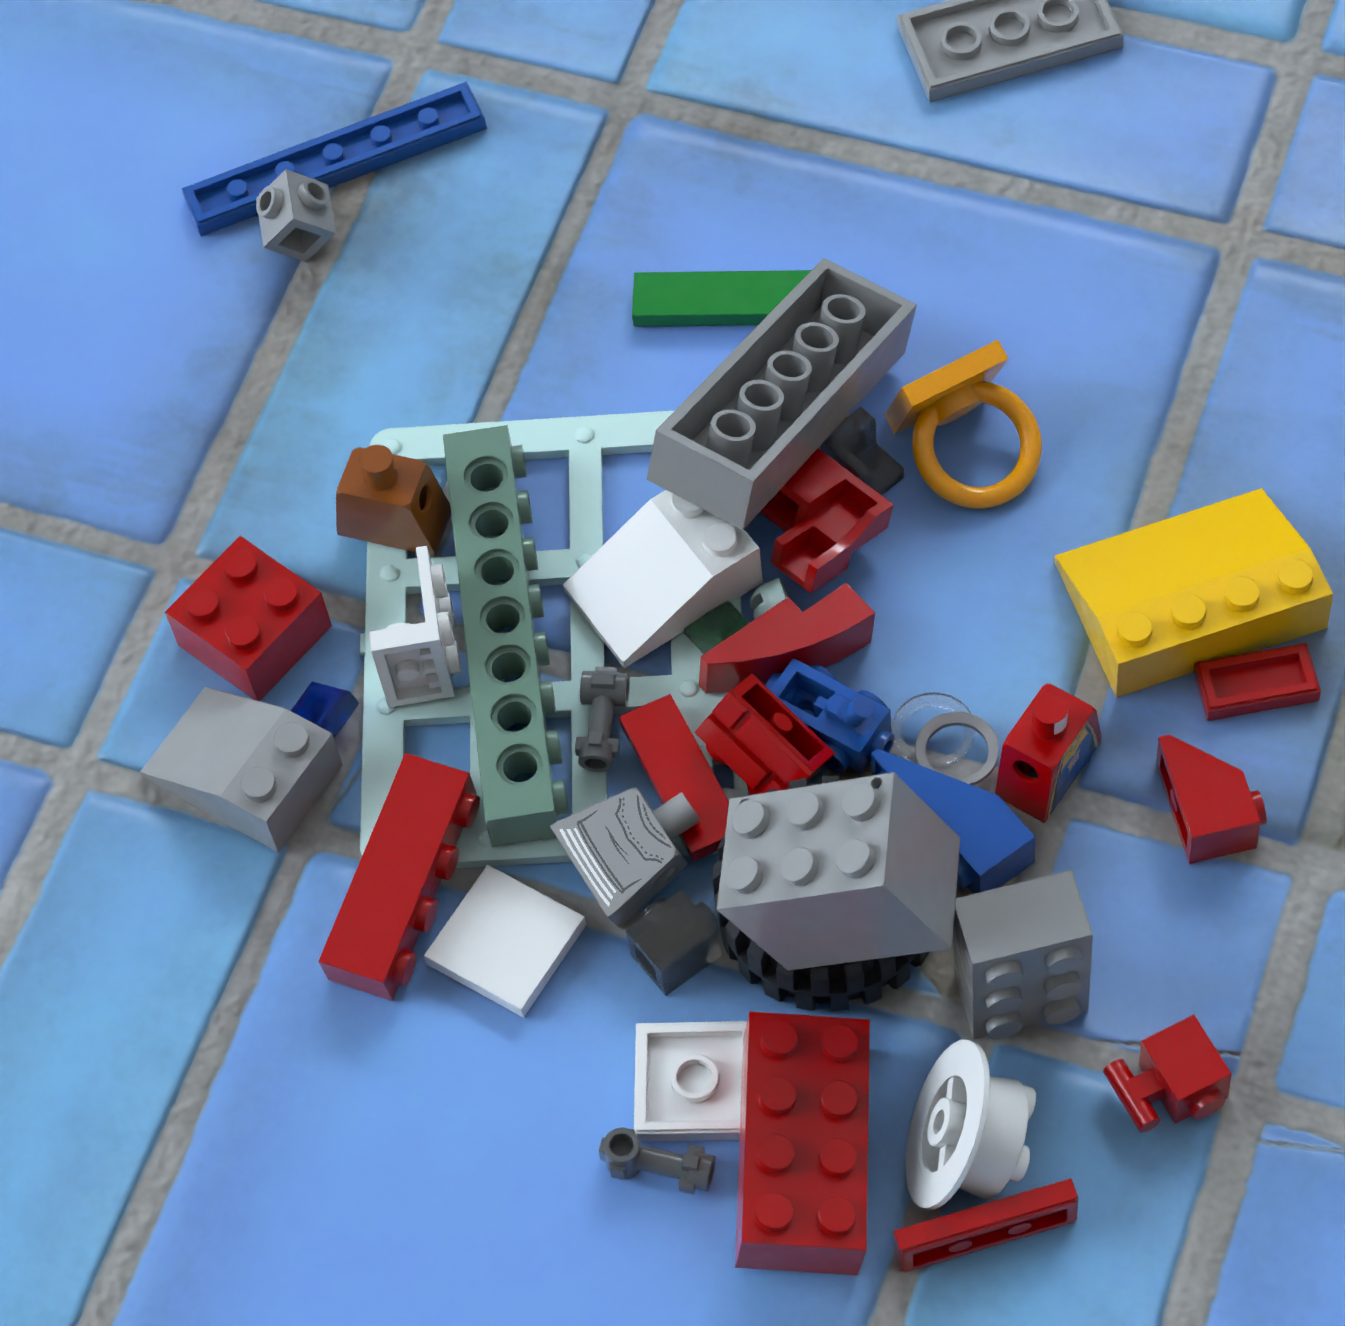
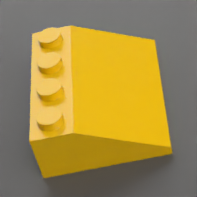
[1054,488,1333,698]

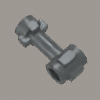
[575,667,630,772]
[599,1127,716,1194]

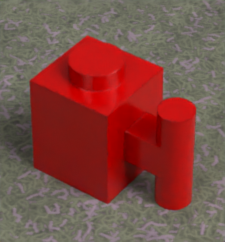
[1103,1014,1232,1133]

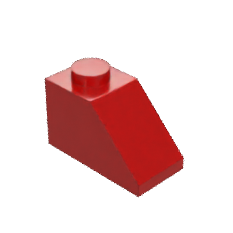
[1156,734,1267,864]

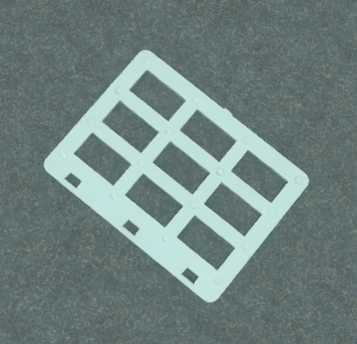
[360,410,749,868]

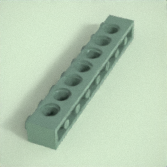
[443,425,569,847]

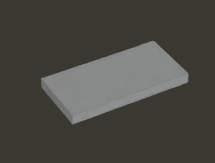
[897,0,1124,102]

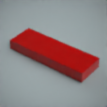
[619,694,729,862]
[893,1178,1078,1273]

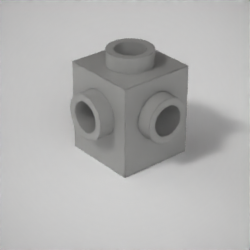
[256,169,336,262]

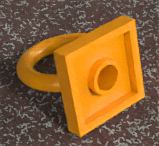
[884,340,1042,509]

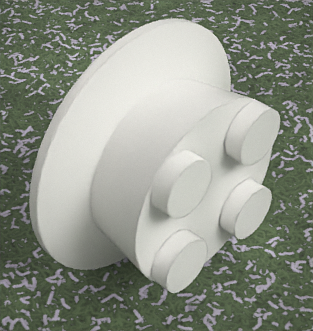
[905,1040,1036,1210]

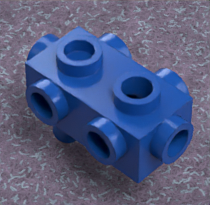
[765,658,895,774]

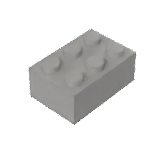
[953,870,1093,1039]

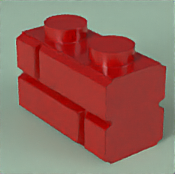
[694,673,835,795]

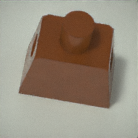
[336,444,451,556]

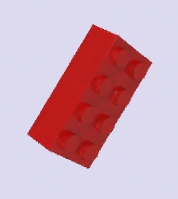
[735,1011,870,1276]

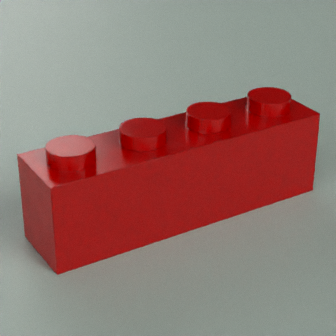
[318,753,480,1001]

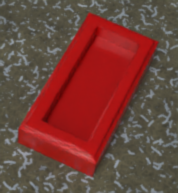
[1194,643,1321,721]

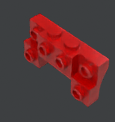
[760,449,894,594]

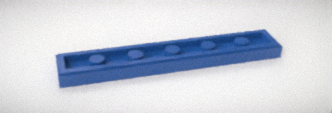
[181,81,487,236]

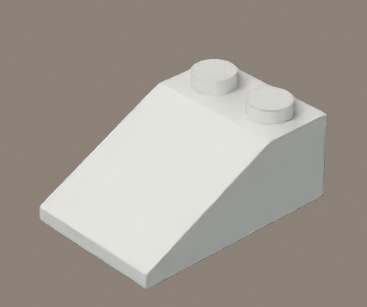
[563,490,763,668]

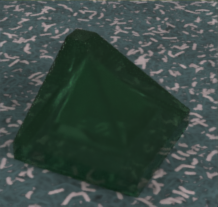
[684,600,750,654]

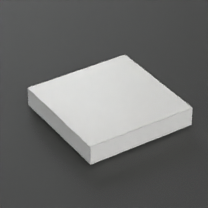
[424,864,586,1018]
[634,1021,747,1142]

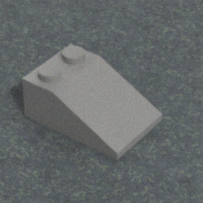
[140,687,343,853]

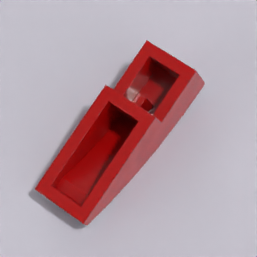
[699,583,875,693]

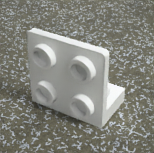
[369,546,462,708]

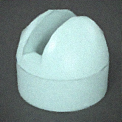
[750,577,788,619]

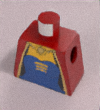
[995,683,1101,824]

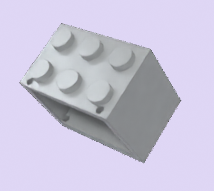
[717,772,960,970]

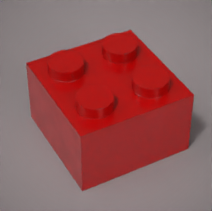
[165,536,332,701]

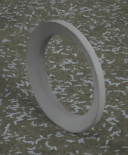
[915,712,999,785]

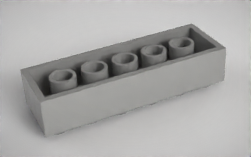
[647,258,917,530]

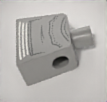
[550,788,701,928]

